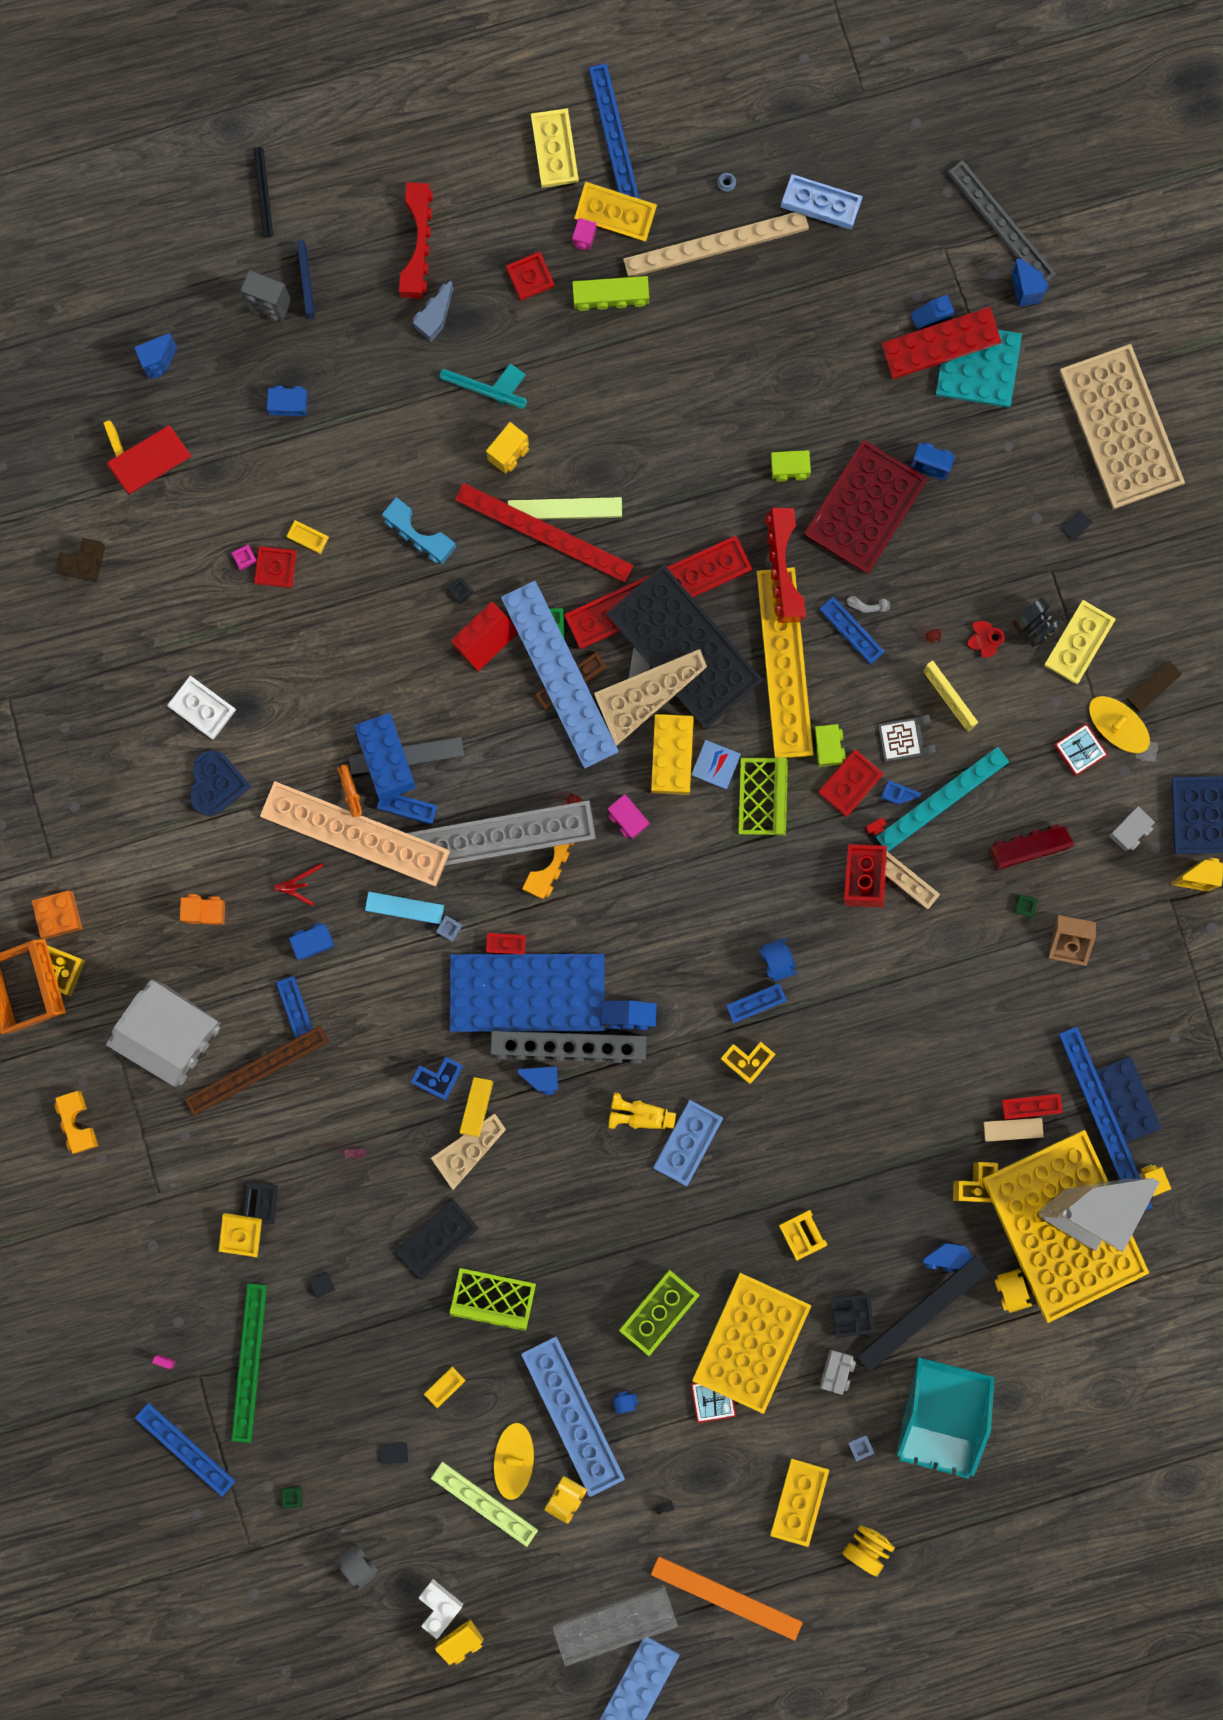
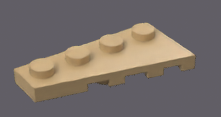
[431,1114,506,1190]

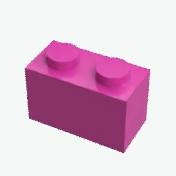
[607,794,650,840]

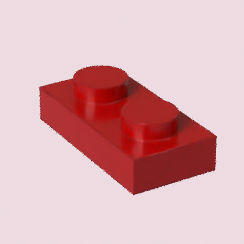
[486,933,526,955]

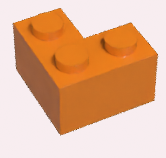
[180,894,225,925]

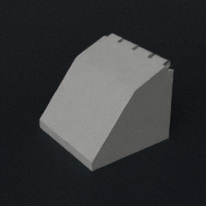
[1039,1178,1160,1252]

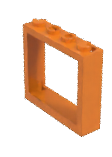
[0,939,66,1034]

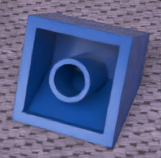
[1011,259,1048,307]
[135,333,177,378]
[910,443,955,481]

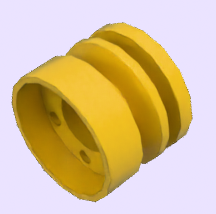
[842,1525,895,1577]

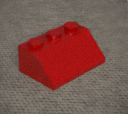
[451,602,518,672]

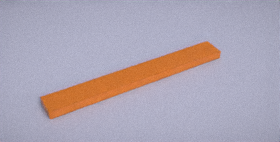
[651,1556,803,1641]

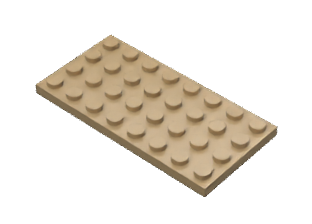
[1059,344,1185,510]

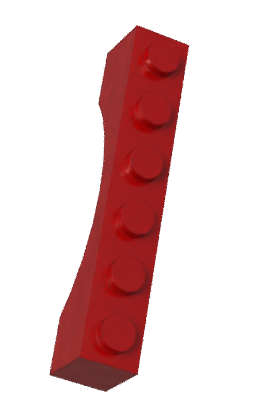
[399,182,433,299]
[765,508,806,623]

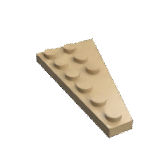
[594,649,707,746]

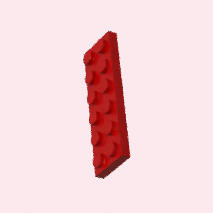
[882,307,1002,380]

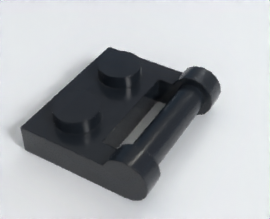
[240,1182,279,1224]

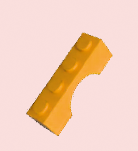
[523,843,575,900]

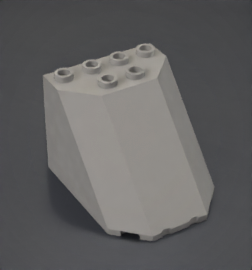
[106,980,221,1087]

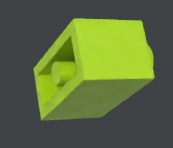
[771,450,811,482]
[814,724,845,767]

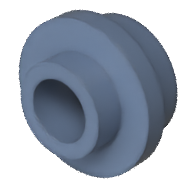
[717,173,736,192]

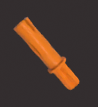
[337,765,362,818]

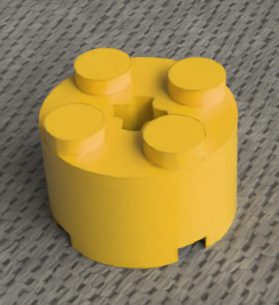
[995,1268,1032,1313]
[544,1476,587,1524]

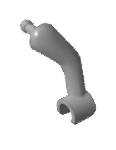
[847,596,890,613]

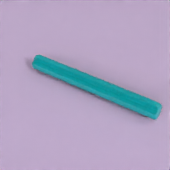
[439,369,527,409]

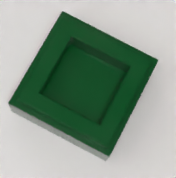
[1014,894,1038,918]
[281,1486,303,1509]

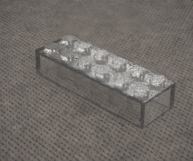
[553,1585,678,1667]

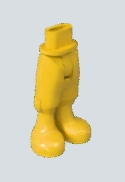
[608,1093,676,1129]

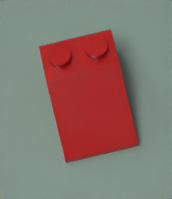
[844,844,887,908]

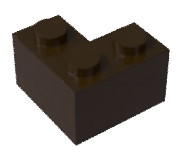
[56,538,105,583]

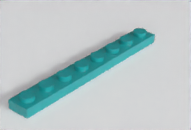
[875,747,1009,852]

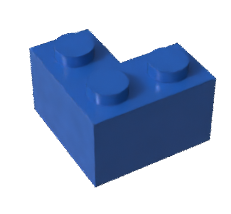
[601,1001,657,1030]
[411,1057,464,1101]

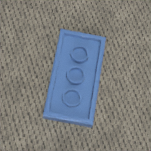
[780,174,863,230]
[653,1100,723,1186]

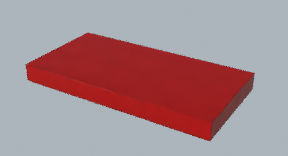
[106,425,191,496]

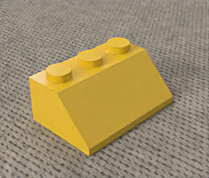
[1171,858,1223,892]

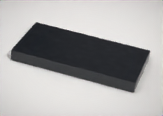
[395,1199,479,1281]

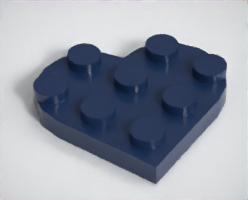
[190,751,251,816]

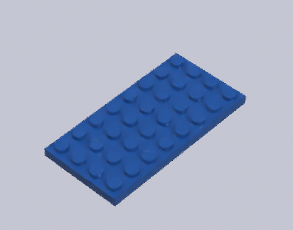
[450,954,605,1032]

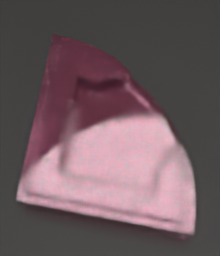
[345,1149,366,1157]

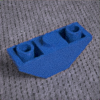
[921,1243,973,1273]

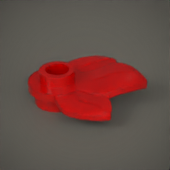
[967,621,1005,658]

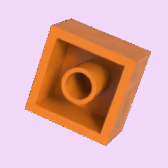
[32,891,83,939]

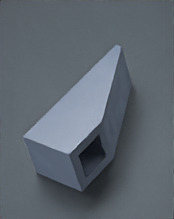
[413,281,453,342]

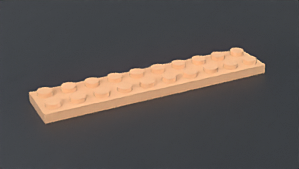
[260,781,450,887]

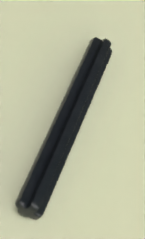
[253,147,273,238]

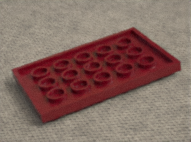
[803,439,928,575]

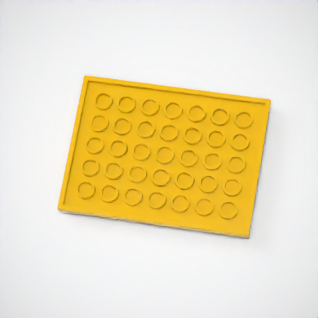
[982,1130,1149,1323]

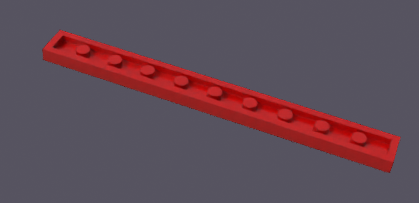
[455,483,634,583]

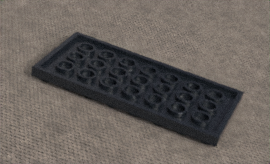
[606,564,763,730]

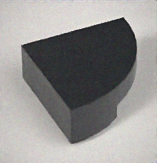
[653,1500,674,1515]

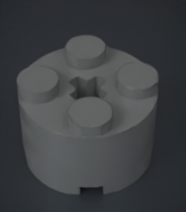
[334,1545,378,1592]

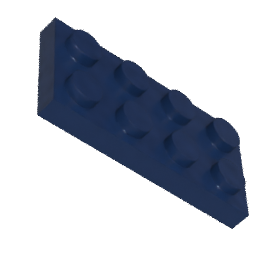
[1096,1057,1161,1143]

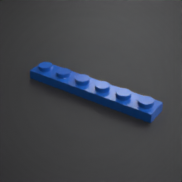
[135,1403,236,1497]

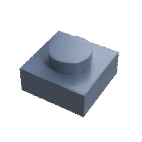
[436,916,463,942]
[848,1435,874,1462]

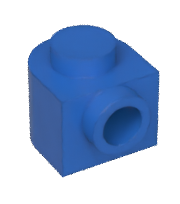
[613,1391,638,1414]

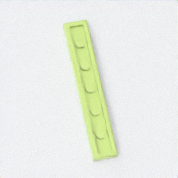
[508,497,622,520]
[430,1462,538,1547]

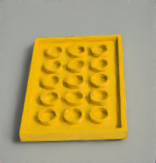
[692,1273,811,1414]

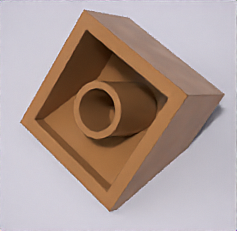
[1049,915,1096,966]

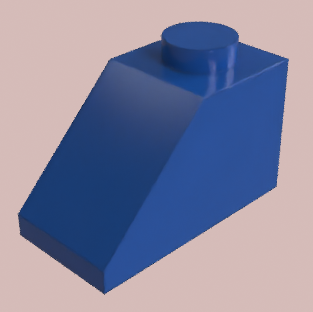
[910,295,954,331]
[518,1067,558,1095]

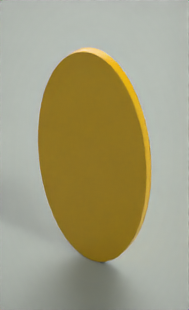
[1089,696,1150,753]
[494,1423,534,1500]

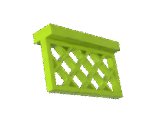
[739,757,788,836]
[450,1268,536,1331]

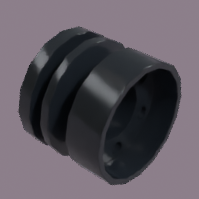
[1011,597,1063,648]

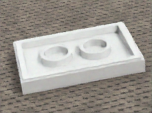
[167,676,236,740]

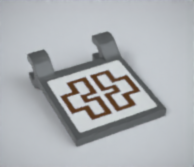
[878,715,936,762]

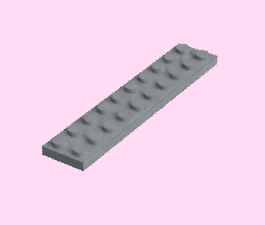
[407,801,596,866]

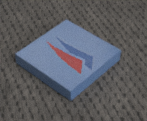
[691,740,741,790]

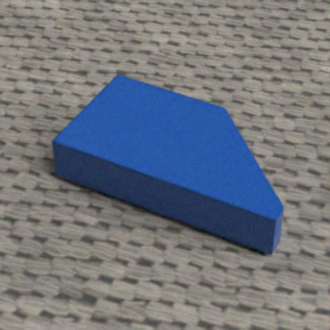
[881,780,921,805]

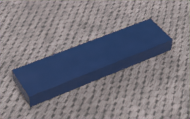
[297,240,315,319]

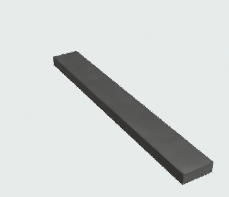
[947,160,1056,282]

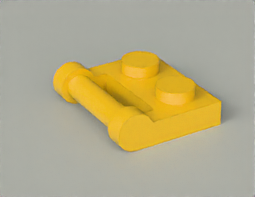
[779,1210,827,1261]

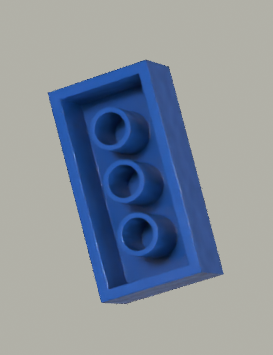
[354,713,416,801]

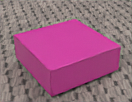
[231,544,257,571]
[152,1355,176,1369]

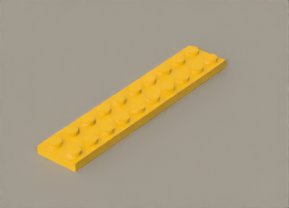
[757,567,813,758]

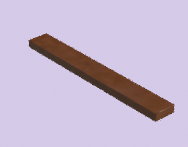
[185,1025,330,1116]

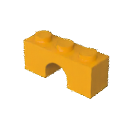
[54,1091,98,1154]

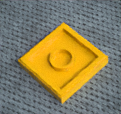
[219,1213,262,1257]

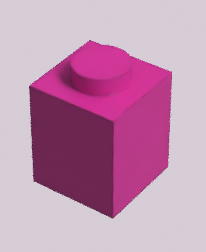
[572,218,597,250]

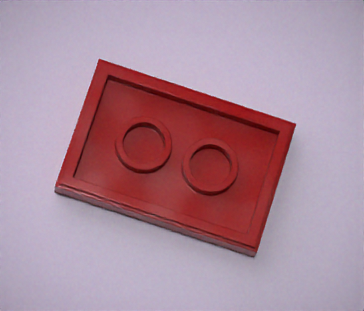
[818,749,884,817]

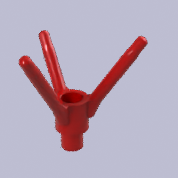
[275,863,323,906]

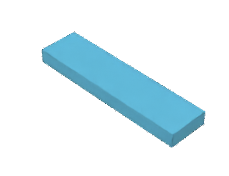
[365,892,444,924]

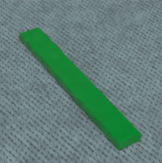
[231,1283,267,1443]

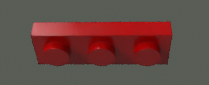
[1002,1094,1063,1119]

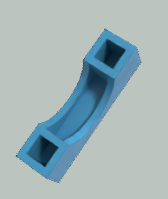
[382,497,457,565]

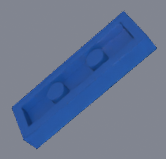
[377,795,438,825]
[726,983,787,1023]

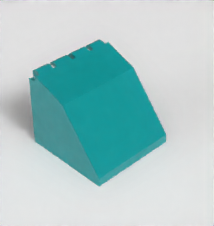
[896,1358,995,1479]

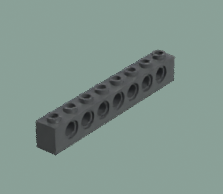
[491,1031,647,1064]

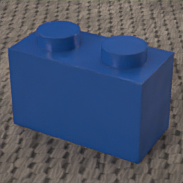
[267,386,308,416]
[289,923,335,961]

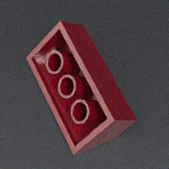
[989,824,1074,871]

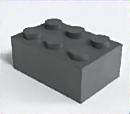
[241,270,291,322]

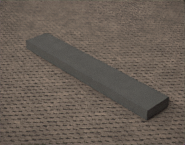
[349,737,465,775]

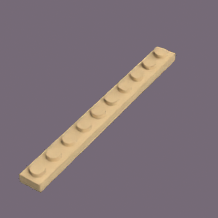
[623,212,809,277]

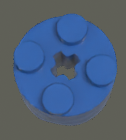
[760,938,798,982]

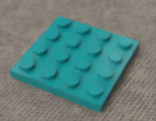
[935,330,1022,408]

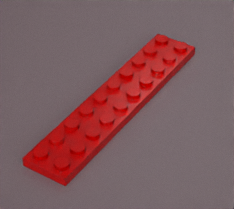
[564,536,752,650]

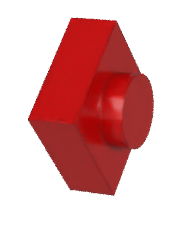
[865,817,886,836]

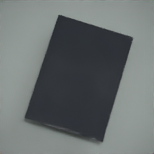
[1062,510,1092,540]
[380,1443,408,1464]

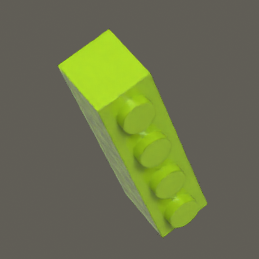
[573,276,649,311]

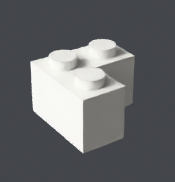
[419,1579,463,1639]

